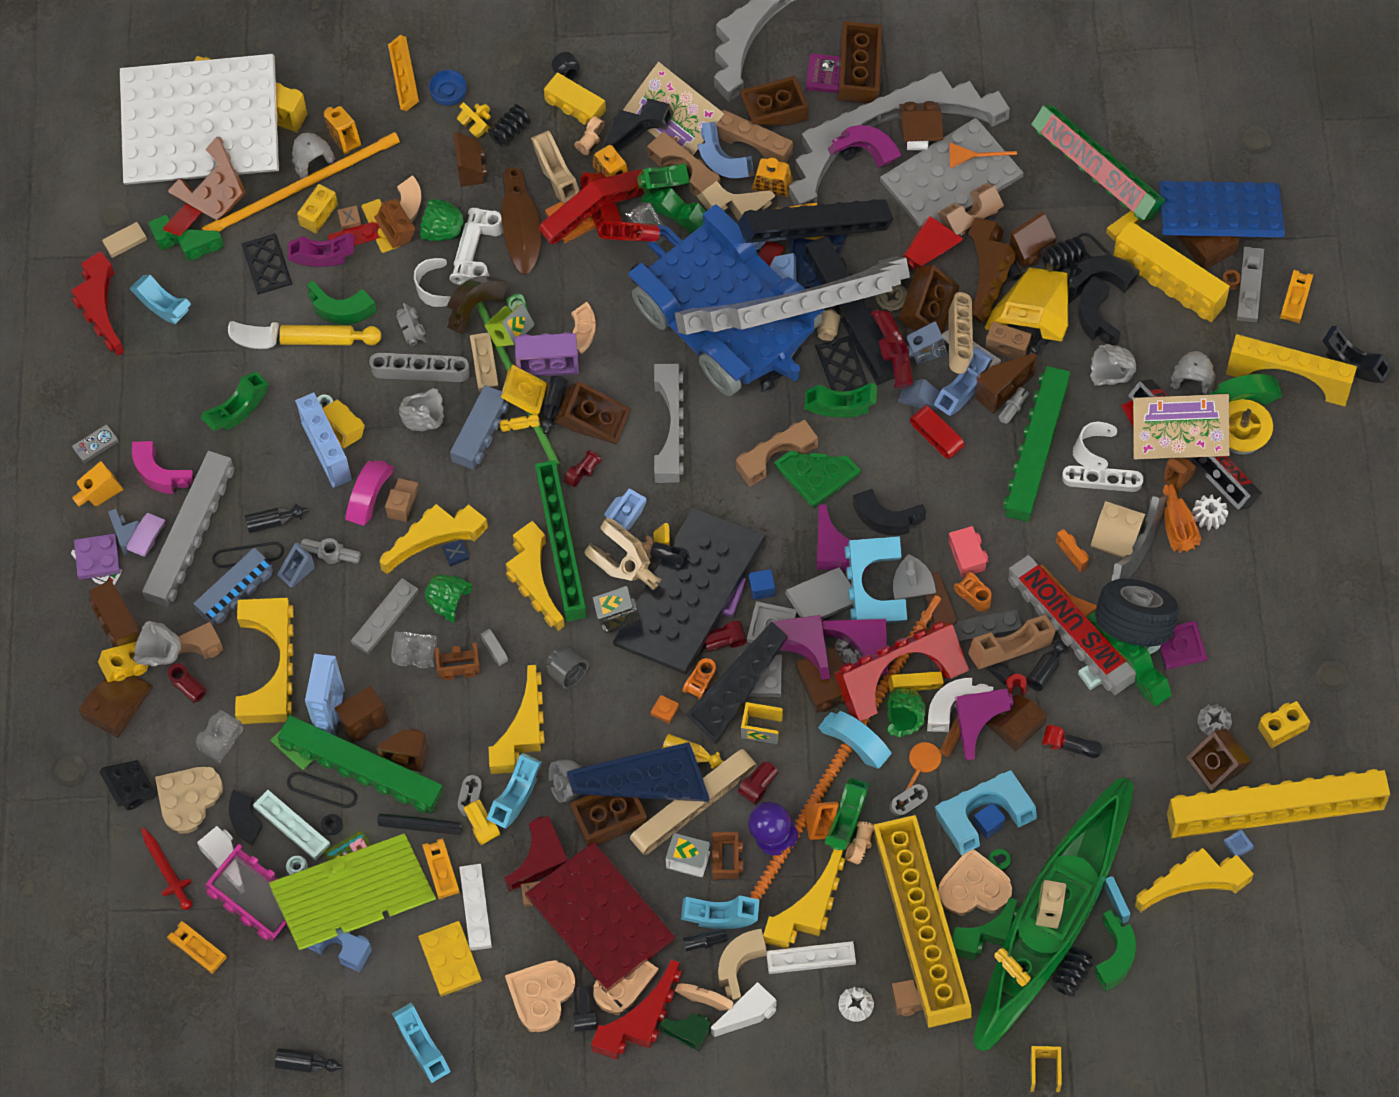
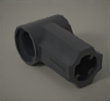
[573,986,597,1032]

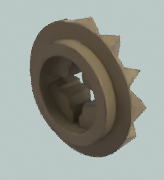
[876,284,907,313]

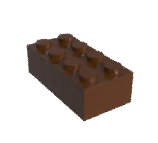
[837,21,882,103]

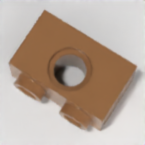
[985,322,1031,359]

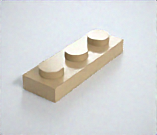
[470,333,499,392]

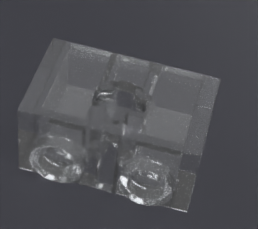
[391,631,438,668]
[196,710,244,763]

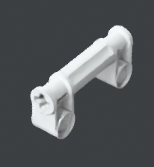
[449,208,503,285]

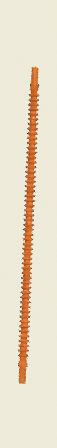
[750,595,941,900]

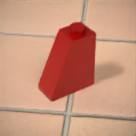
[901,216,963,269]

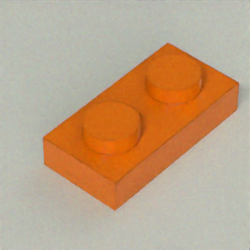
[1056,529,1089,573]

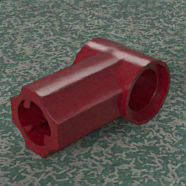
[705,621,747,652]
[168,663,207,704]
[737,761,778,805]

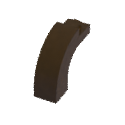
[447,276,508,334]

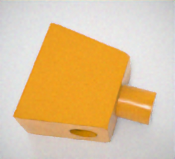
[72,461,124,507]

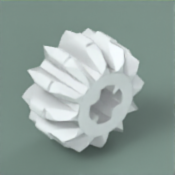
[1192,495,1228,531]

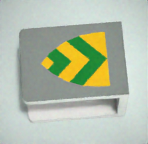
[666,833,710,877]

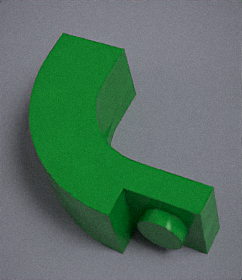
[306,280,377,325]
[201,371,269,431]
[1208,374,1283,405]
[804,383,877,418]
[1094,910,1136,992]

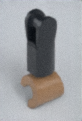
[637,536,689,565]

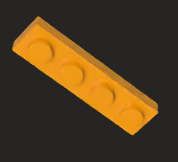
[388,35,419,111]

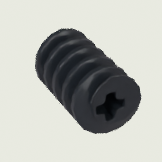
[488,104,531,145]
[1040,237,1086,272]
[1051,946,1092,997]

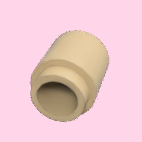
[817,309,840,341]

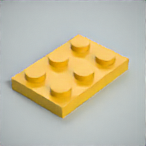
[418,921,482,997]

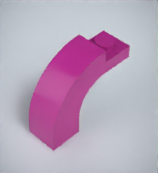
[132,441,195,494]
[345,460,394,526]

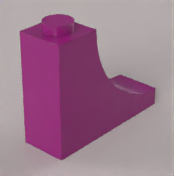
[817,505,867,571]
[774,615,830,680]
[822,619,888,676]
[954,689,1013,761]

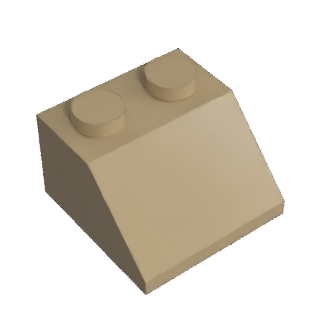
[1090,501,1145,558]

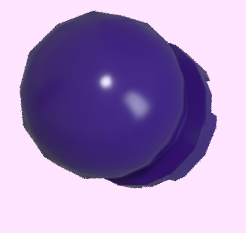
[748,802,798,856]

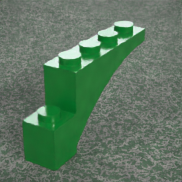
[1086,610,1172,707]

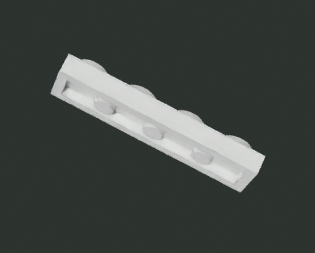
[459,864,492,951]

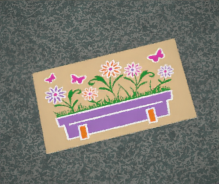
[623,62,724,155]
[1133,394,1229,459]

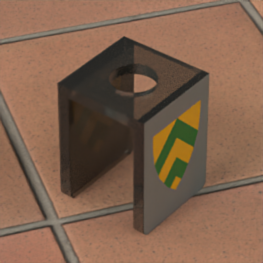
[593,586,640,633]

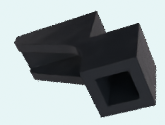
[604,98,674,153]

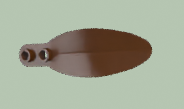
[501,167,541,275]

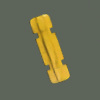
[500,414,540,432]
[994,948,1031,986]

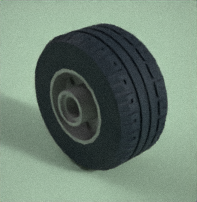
[1095,578,1180,647]

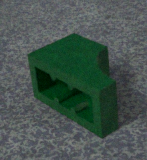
[660,1013,712,1051]

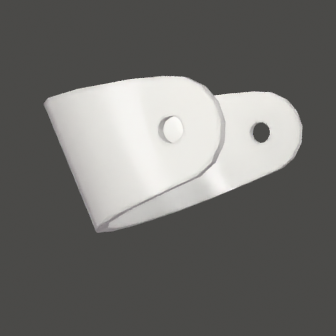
[414,258,451,307]
[228,321,279,349]
[1073,422,1117,470]

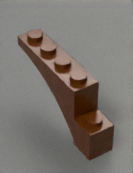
[968,217,1016,324]

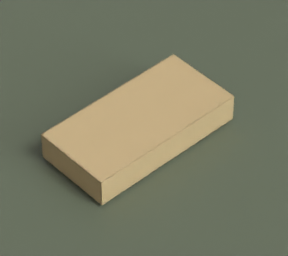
[102,222,147,258]

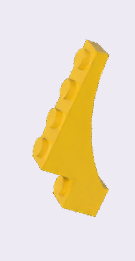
[379,504,488,575]
[506,521,565,631]
[489,665,545,774]
[1135,848,1254,913]
[763,849,846,949]

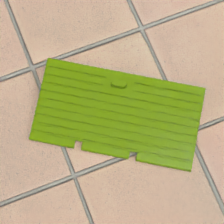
[269,833,436,950]

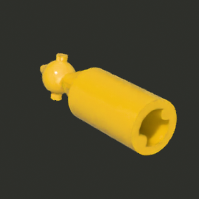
[663,734,724,769]

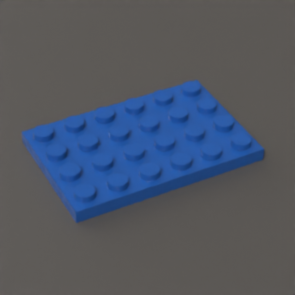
[1158,180,1285,237]

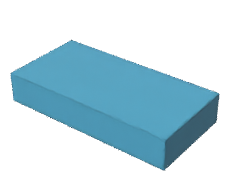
[1103,876,1130,924]

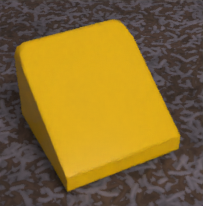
[654,523,670,546]

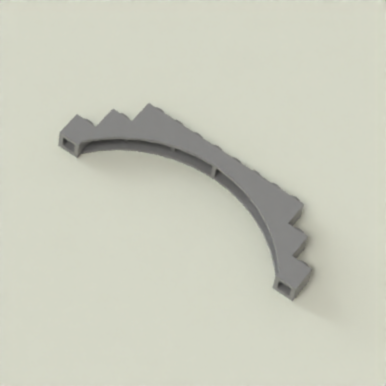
[714,0,795,102]
[789,71,1010,206]
[675,256,910,335]

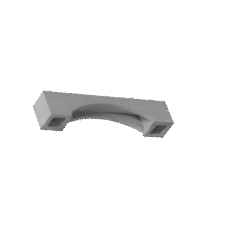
[654,364,684,483]

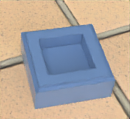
[1223,829,1254,857]

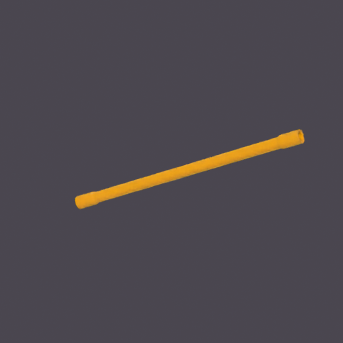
[201,132,400,232]

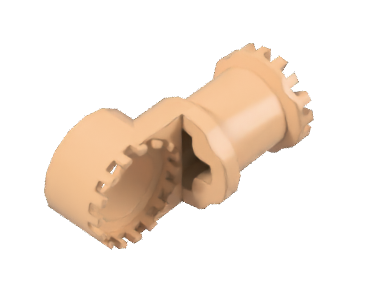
[574,116,605,155]
[845,821,874,864]

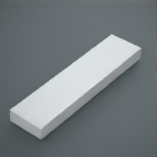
[766,941,856,974]

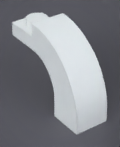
[927,678,993,732]

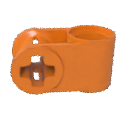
[953,572,992,612]
[683,658,717,700]

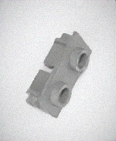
[396,303,427,346]

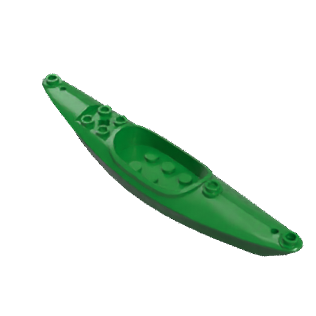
[973,778,1134,1051]

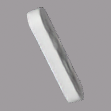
[1062,466,1143,492]

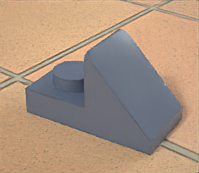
[108,509,139,555]

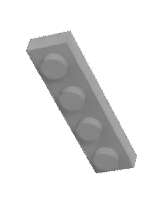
[351,578,419,655]

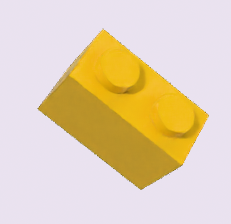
[322,399,365,449]

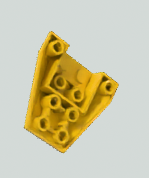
[985,267,1068,341]

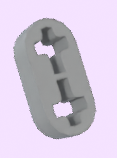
[480,629,508,666]
[458,775,482,816]
[889,784,928,816]

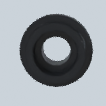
[321,814,343,835]

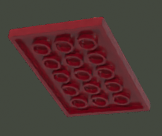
[525,842,675,992]

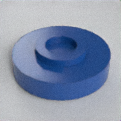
[429,70,467,106]

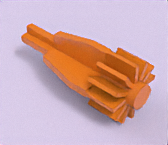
[1163,484,1202,553]

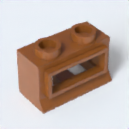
[374,198,415,248]
[435,643,480,680]
[712,832,743,880]

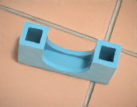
[845,537,907,624]
[935,770,1037,855]

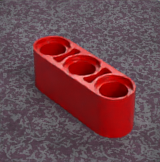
[909,405,965,459]

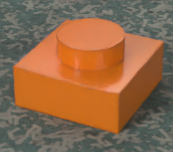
[651,695,679,724]

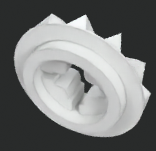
[838,986,874,1022]

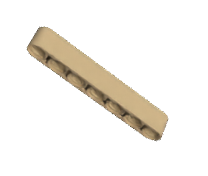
[630,749,758,855]

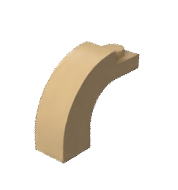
[718,929,766,1005]

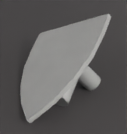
[893,554,936,600]

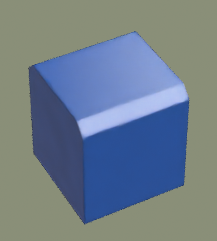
[749,569,775,600]
[973,803,1005,839]

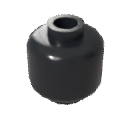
[552,52,580,80]

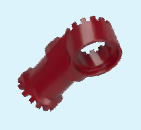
[564,450,602,487]

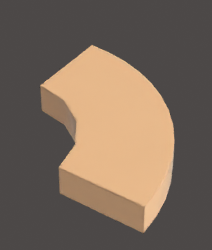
[397,175,422,223]
[571,302,596,355]
[675,983,733,1011]

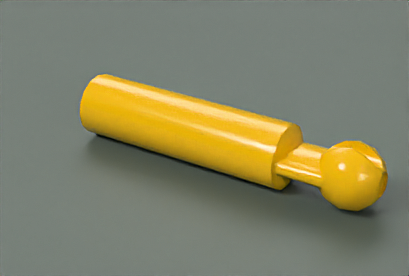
[280,325,381,346]

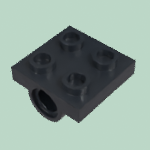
[99,760,156,810]

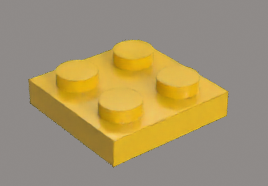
[501,364,547,415]

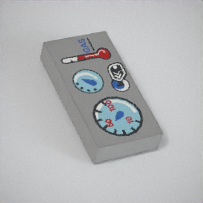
[72,424,118,464]

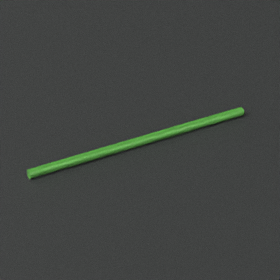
[476,301,560,467]

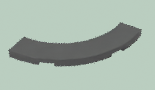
[1111,494,1167,581]

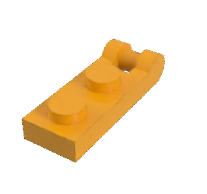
[1280,269,1314,324]
[422,838,460,899]
[167,921,227,974]

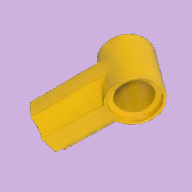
[463,799,500,846]

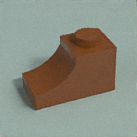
[1163,457,1196,493]

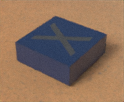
[442,539,469,567]

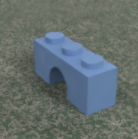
[307,928,372,973]

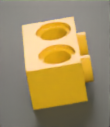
[297,184,338,234]
[98,641,149,682]
[1258,701,1310,749]

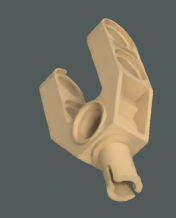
[584,518,661,590]

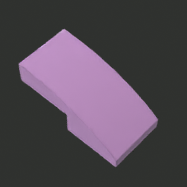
[126,513,165,557]

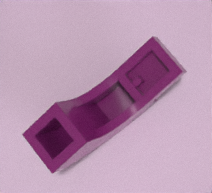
[828,125,901,169]

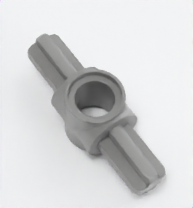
[301,538,361,564]

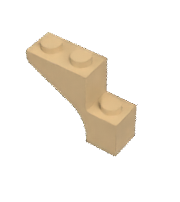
[531,130,580,203]
[697,181,775,221]

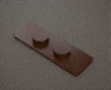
[925,572,957,625]

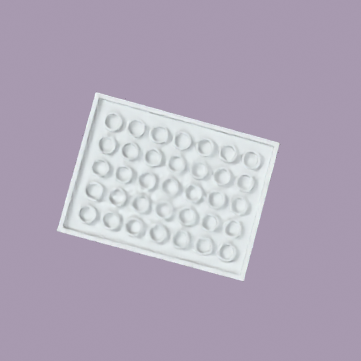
[120,54,279,185]

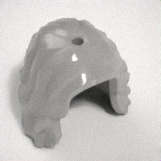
[292,132,335,178]
[1090,344,1136,386]
[1170,351,1216,395]
[399,388,444,431]
[133,621,181,666]

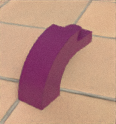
[288,233,354,267]

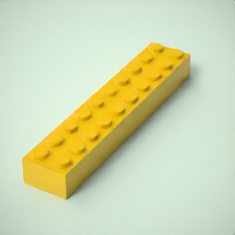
[1167,769,1390,838]
[874,815,971,1028]

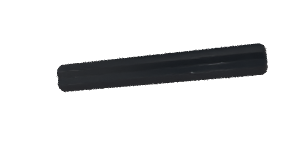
[377,814,462,835]

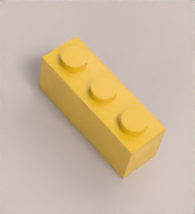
[544,72,606,125]

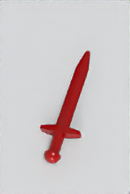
[141,828,192,910]

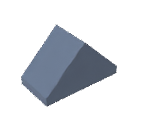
[898,379,940,413]
[277,543,315,588]

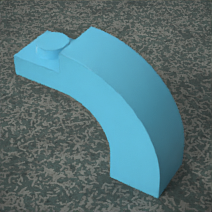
[129,275,191,324]
[818,711,892,769]
[487,753,542,829]
[681,895,759,929]
[392,1003,451,1083]

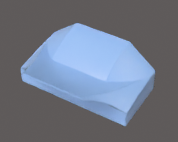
[604,488,647,531]

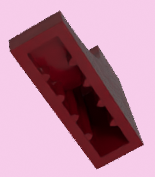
[504,816,568,892]

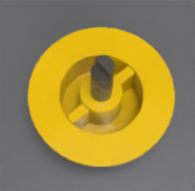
[1229,399,1273,455]

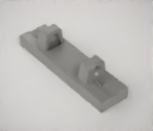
[1237,247,1264,323]

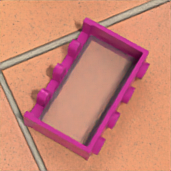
[204,844,287,941]

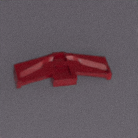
[871,310,913,389]

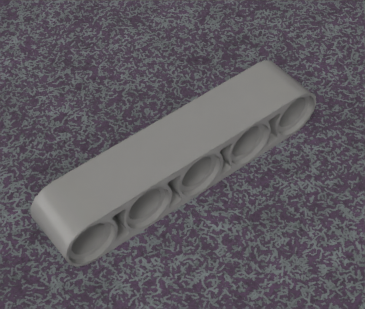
[369,353,470,382]

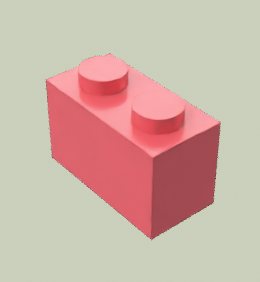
[948,526,988,578]

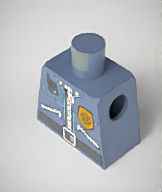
[907,322,948,364]

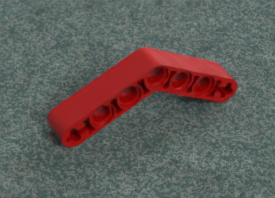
[539,169,647,245]
[580,172,660,242]

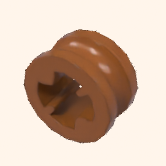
[1222,270,1241,290]

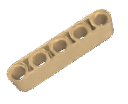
[949,292,973,374]

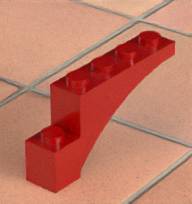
[71,251,124,356]
[591,960,682,1060]

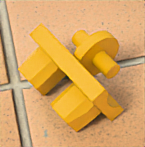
[456,102,491,138]

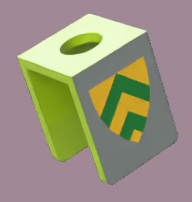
[484,304,534,347]

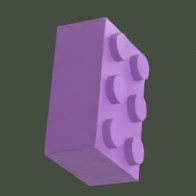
[515,332,579,376]

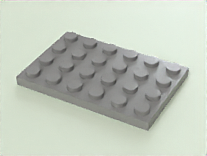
[880,118,1023,228]

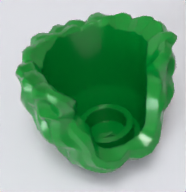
[420,199,464,242]
[425,574,472,623]
[886,687,926,737]

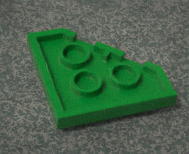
[774,451,861,509]

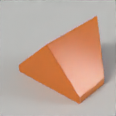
[805,802,840,840]

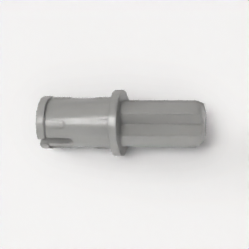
[998,387,1029,424]

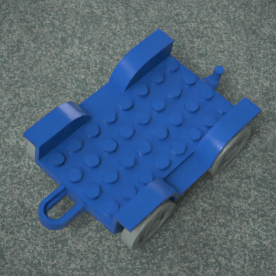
[628,204,825,396]

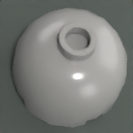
[548,759,582,803]

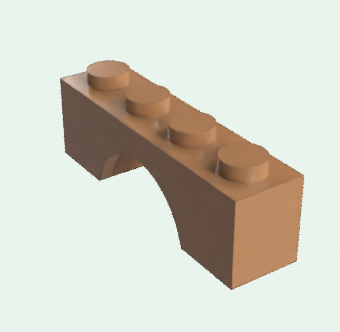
[716,109,793,163]
[647,131,720,198]
[736,420,818,487]
[968,614,1056,669]

